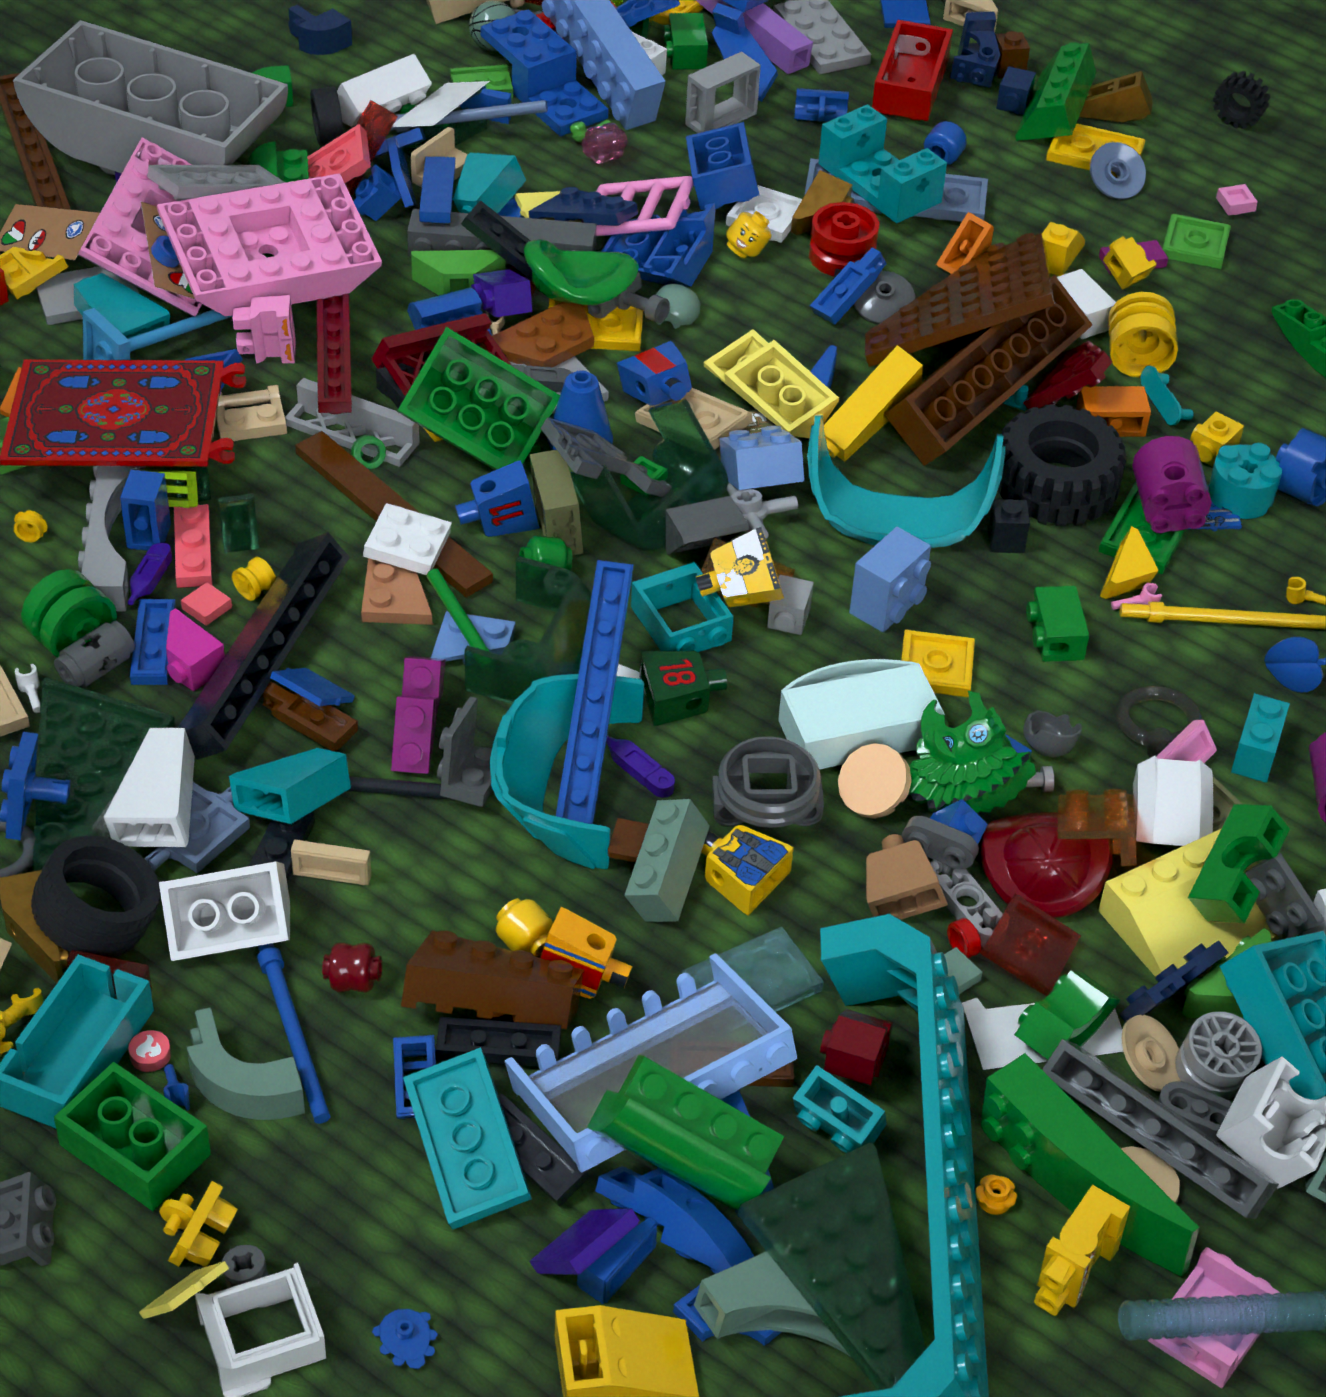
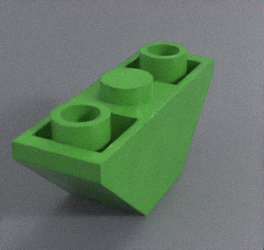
[411,250,506,296]
[1182,928,1272,1019]

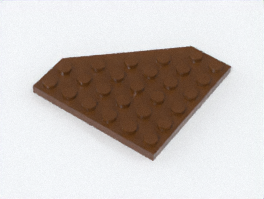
[865,233,1055,367]

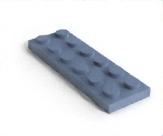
[804,158,988,222]

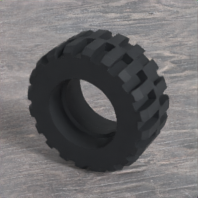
[998,404,1127,526]

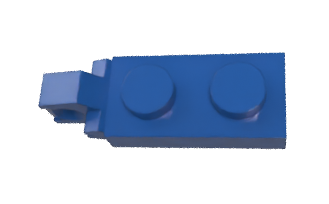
[810,248,887,325]

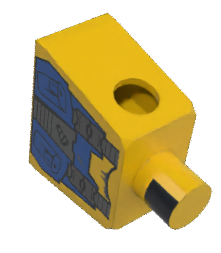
[701,825,794,916]

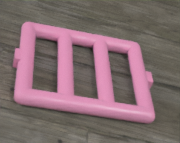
[581,176,694,236]

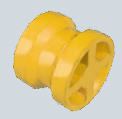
[232,557,276,601]

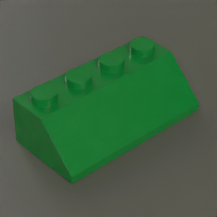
[1015,42,1097,141]

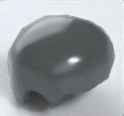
[1023,710,1082,758]

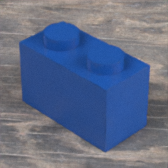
[120,470,171,551]

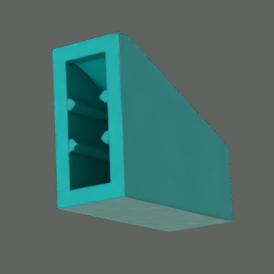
[453,153,526,214]
[74,273,170,339]
[229,748,351,824]

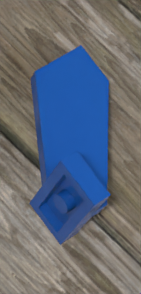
[712,3,778,102]
[368,127,426,208]

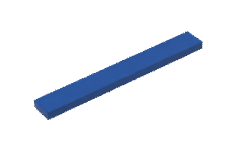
[556,560,633,824]

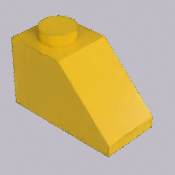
[1042,222,1086,276]

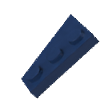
[528,187,638,226]
[1119,940,1228,1023]

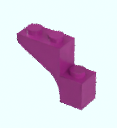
[391,656,446,774]

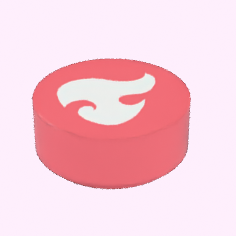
[128,1030,171,1072]

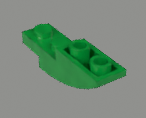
[1272,299,1326,378]

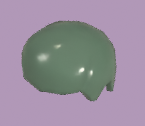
[655,284,701,329]

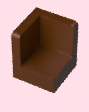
[608,818,649,862]

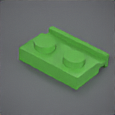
[450,65,513,98]

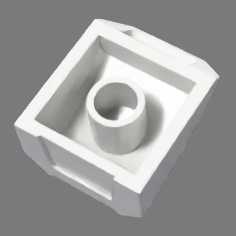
[1133,756,1213,846]

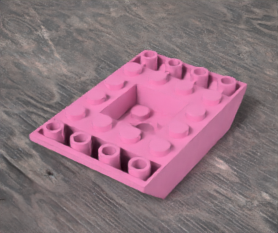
[78,137,202,317]
[157,173,382,317]

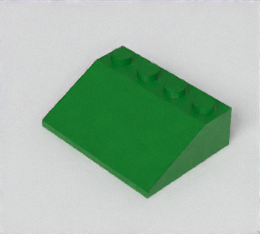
[397,327,560,470]

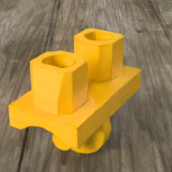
[159,1181,238,1267]

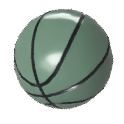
[469,1,516,52]

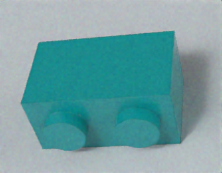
[1231,693,1290,783]

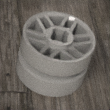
[1175,1011,1262,1100]

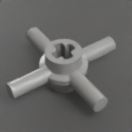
[727,483,798,539]

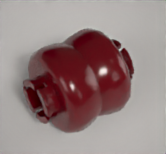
[322,942,383,993]

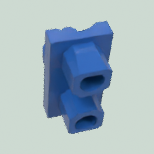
[794,88,849,122]

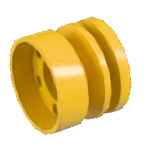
[1108,292,1178,378]

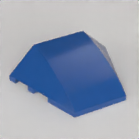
[601,203,716,287]

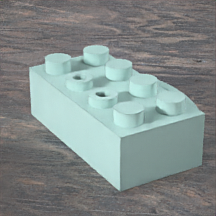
[778,659,945,769]

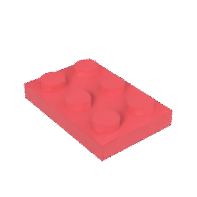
[308,124,371,183]

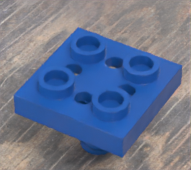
[0,732,71,840]

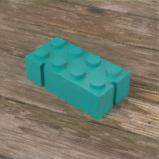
[0,954,154,1128]

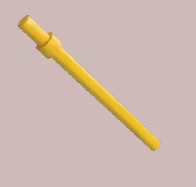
[1119,601,1326,630]

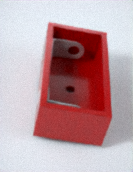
[872,20,953,121]

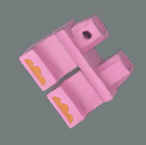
[233,295,296,363]

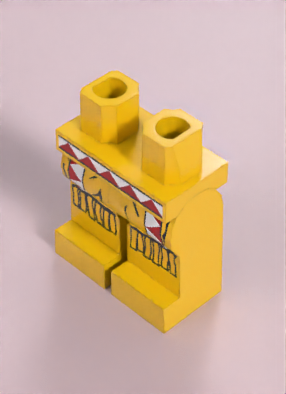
[1034,1185,1130,1316]

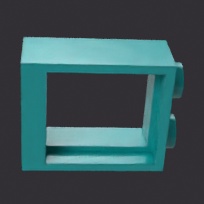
[631,562,734,652]

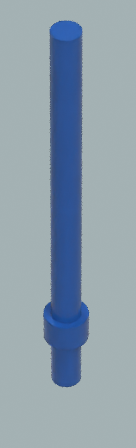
[257,943,330,1124]

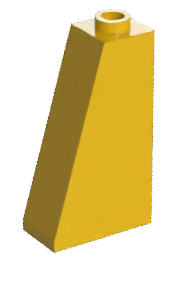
[824,345,923,462]

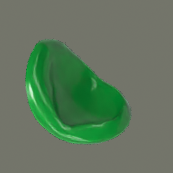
[524,239,639,305]

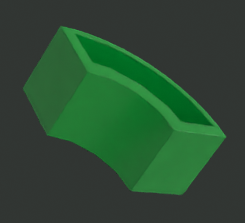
[1014,971,1121,1060]

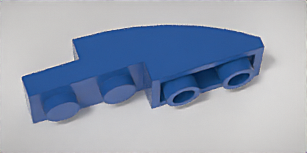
[595,1166,755,1274]

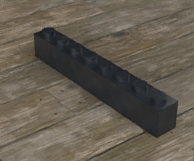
[178,532,350,760]

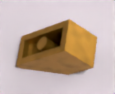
[791,170,854,235]

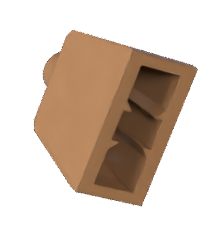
[866,834,948,920]

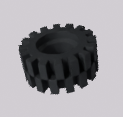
[1213,71,1270,129]

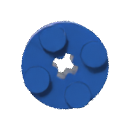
[1276,428,1326,506]

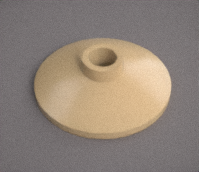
[1122,1015,1181,1092]

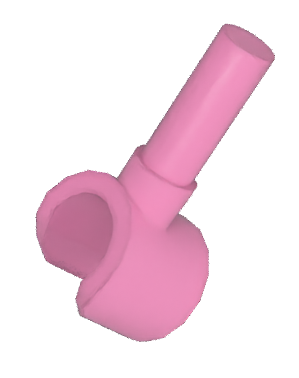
[1111,583,1162,610]

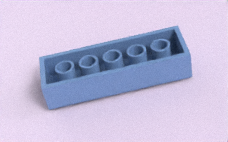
[542,0,666,130]

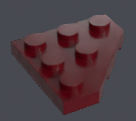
[1023,340,1112,409]

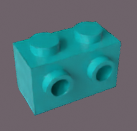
[793,1065,887,1157]

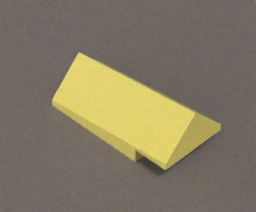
[704,329,839,438]

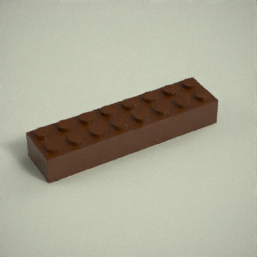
[884,275,1093,466]

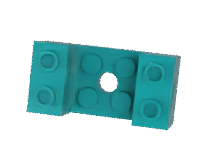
[818,104,947,224]

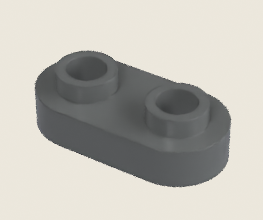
[902,816,979,869]
[1158,1081,1232,1141]

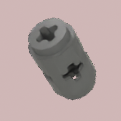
[54,621,135,690]

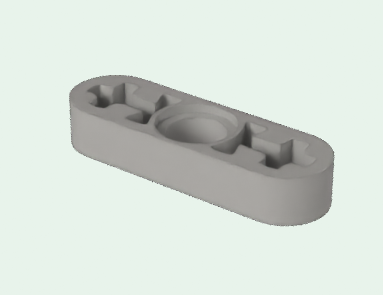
[930,859,1007,948]

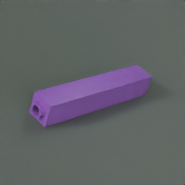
[695,0,813,74]

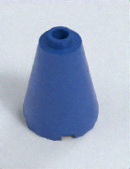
[547,370,613,451]

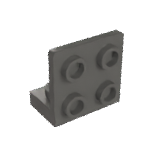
[437,696,493,807]
[1244,851,1324,940]

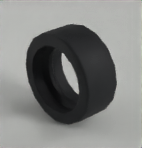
[310,87,343,146]

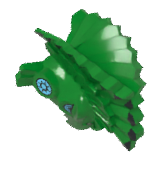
[908,691,1036,813]

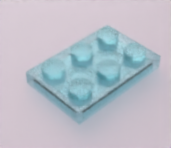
[681,927,824,1037]

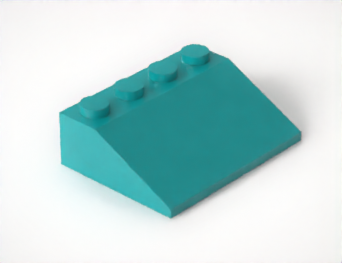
[1220,931,1326,1100]

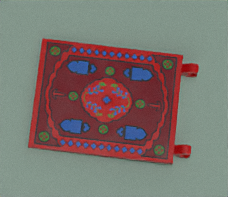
[0,359,246,466]

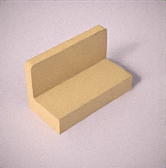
[411,127,468,188]

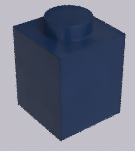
[996,66,1036,115]

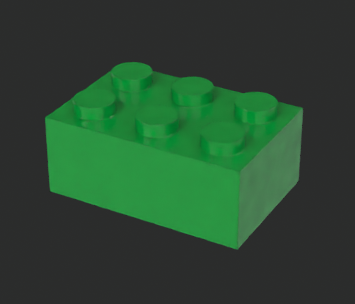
[54,1061,211,1211]

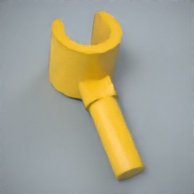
[1286,577,1326,605]

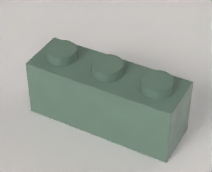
[624,799,710,922]

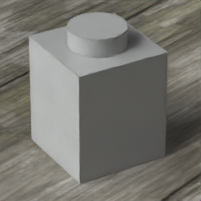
[767,575,814,635]

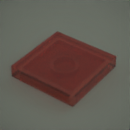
[980,893,1081,996]

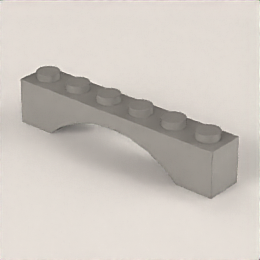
[78,466,146,611]

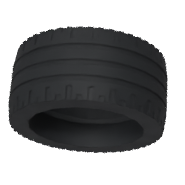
[31,835,161,959]

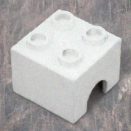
[1216,1057,1326,1189]

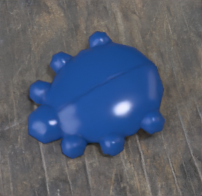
[372,1309,438,1369]

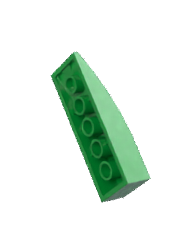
[980,1053,1200,1277]

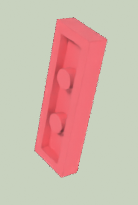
[174,504,212,588]

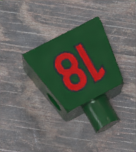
[639,651,727,726]

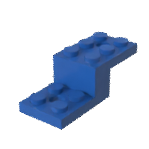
[481,9,609,137]

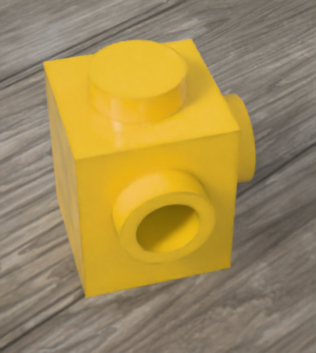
[1190,411,1244,467]

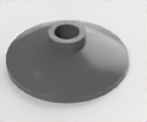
[854,271,915,325]

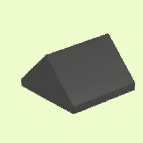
[666,496,750,555]

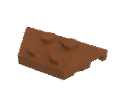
[480,302,594,367]

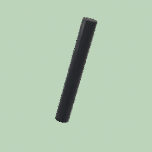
[347,776,455,800]

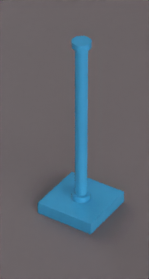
[83,308,233,360]

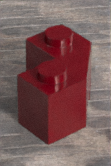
[820,1009,893,1085]

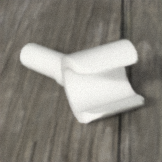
[15,664,42,713]

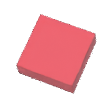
[181,582,232,626]

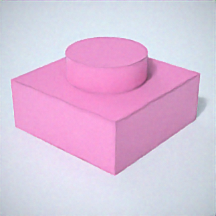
[1216,184,1258,216]

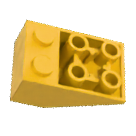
[555,1305,699,1397]

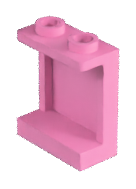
[1146,1247,1281,1388]

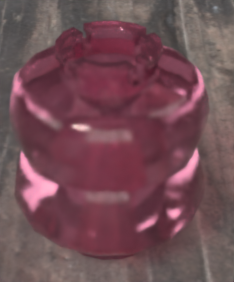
[582,123,627,163]

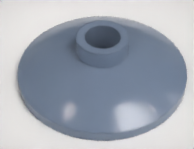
[1090,142,1146,200]

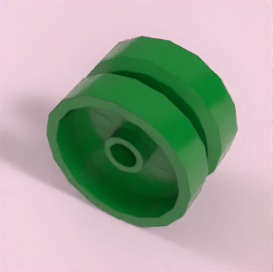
[21,569,117,658]

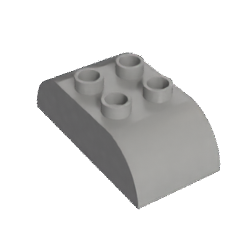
[13,20,288,175]

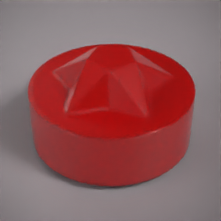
[947,918,981,958]

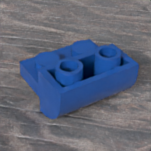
[407,287,492,345]

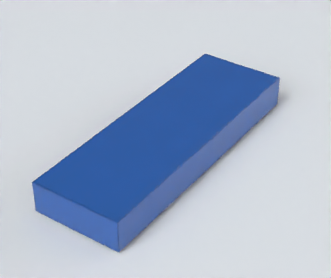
[130,599,176,685]

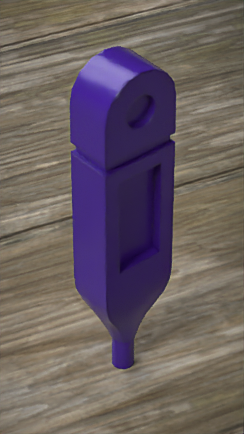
[128,543,173,605]
[606,735,675,798]

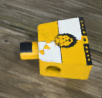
[695,527,784,607]

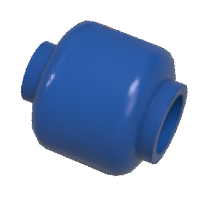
[924,121,967,164]

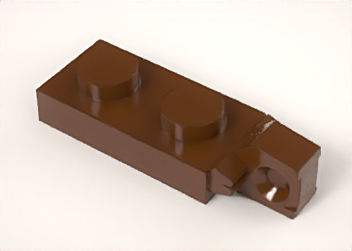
[263,682,358,752]

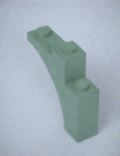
[694,1242,915,1389]

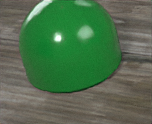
[351,435,386,469]

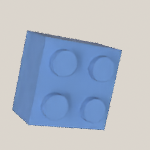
[719,426,804,490]
[849,527,931,633]

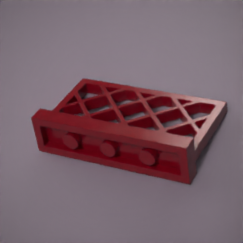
[371,313,511,396]

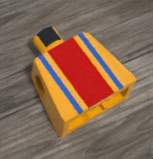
[541,907,632,999]

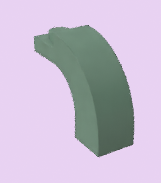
[187,1007,305,1120]

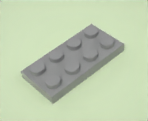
[773,0,871,75]
[147,165,285,201]

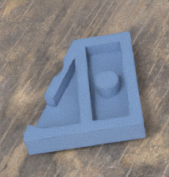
[431,611,515,664]

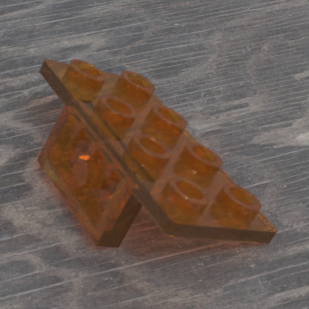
[1057,789,1137,866]

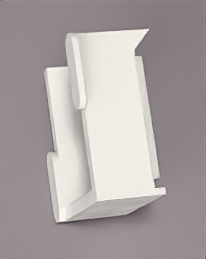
[195,1263,326,1397]

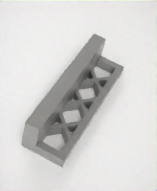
[285,378,419,467]

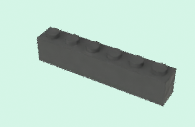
[407,209,597,265]
[1042,1039,1279,1219]

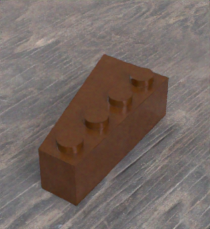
[401,930,584,1029]

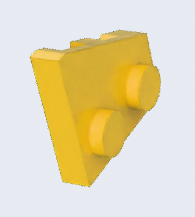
[0,247,69,299]

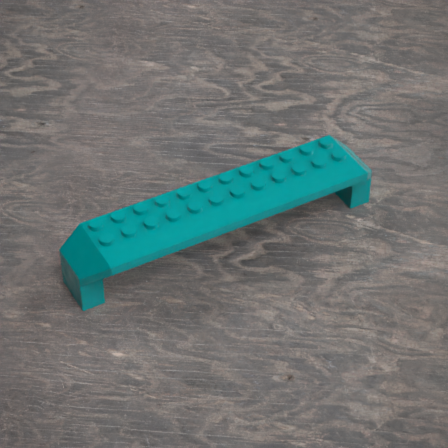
[820,914,989,1397]

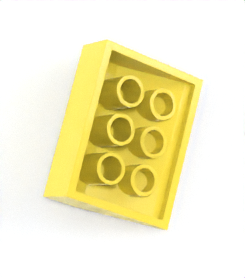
[1098,828,1279,977]

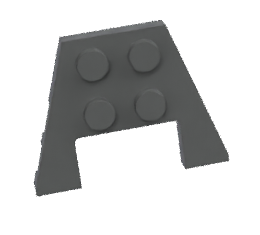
[541,417,672,498]

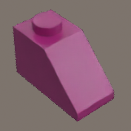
[166,608,225,692]

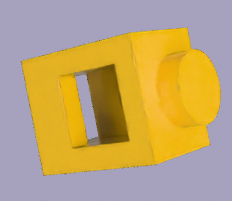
[1103,236,1157,290]

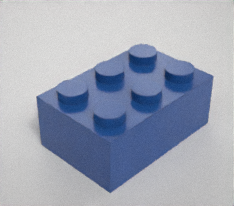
[686,122,760,210]

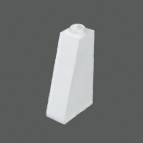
[104,728,195,847]

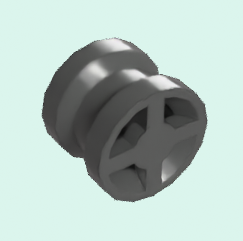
[222,1245,269,1289]

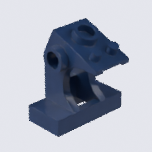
[950,11,1000,88]

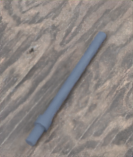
[372,100,548,133]

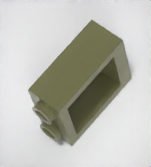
[530,450,583,555]

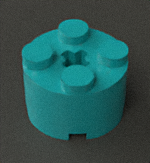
[1208,443,1282,519]

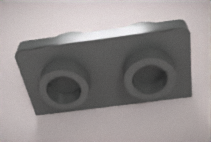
[0,1171,56,1266]

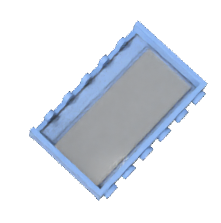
[505,953,797,1173]

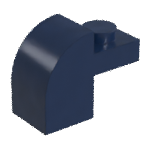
[288,5,352,55]

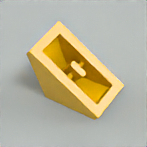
[1100,527,1159,599]

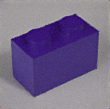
[471,269,532,317]

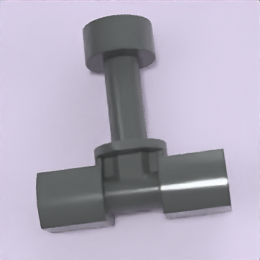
[588,272,670,323]

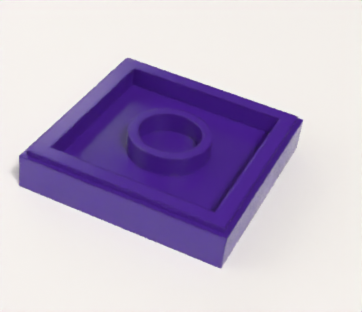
[529,1208,640,1275]

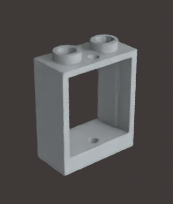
[685,51,761,133]

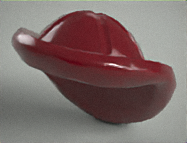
[980,812,1113,919]

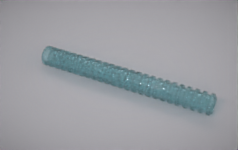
[1118,1291,1326,1341]

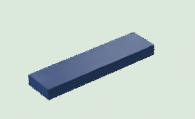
[419,156,456,223]

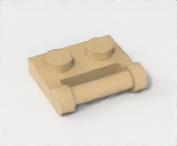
[216,385,287,441]

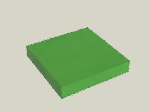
[1163,214,1231,269]

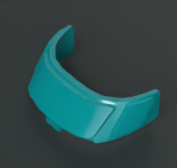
[807,414,1006,548]
[490,674,644,870]

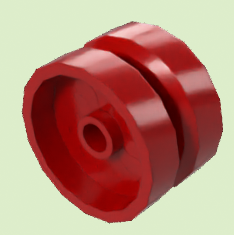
[809,202,880,277]

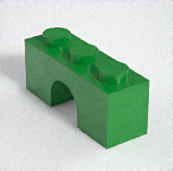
[1188,804,1290,924]

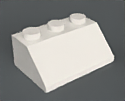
[337,54,432,127]
[159,862,290,961]

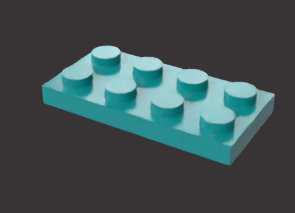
[403,1047,532,1230]

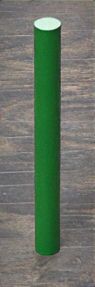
[427,569,497,672]

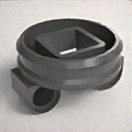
[712,736,824,828]

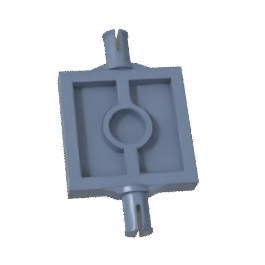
[145,782,250,873]

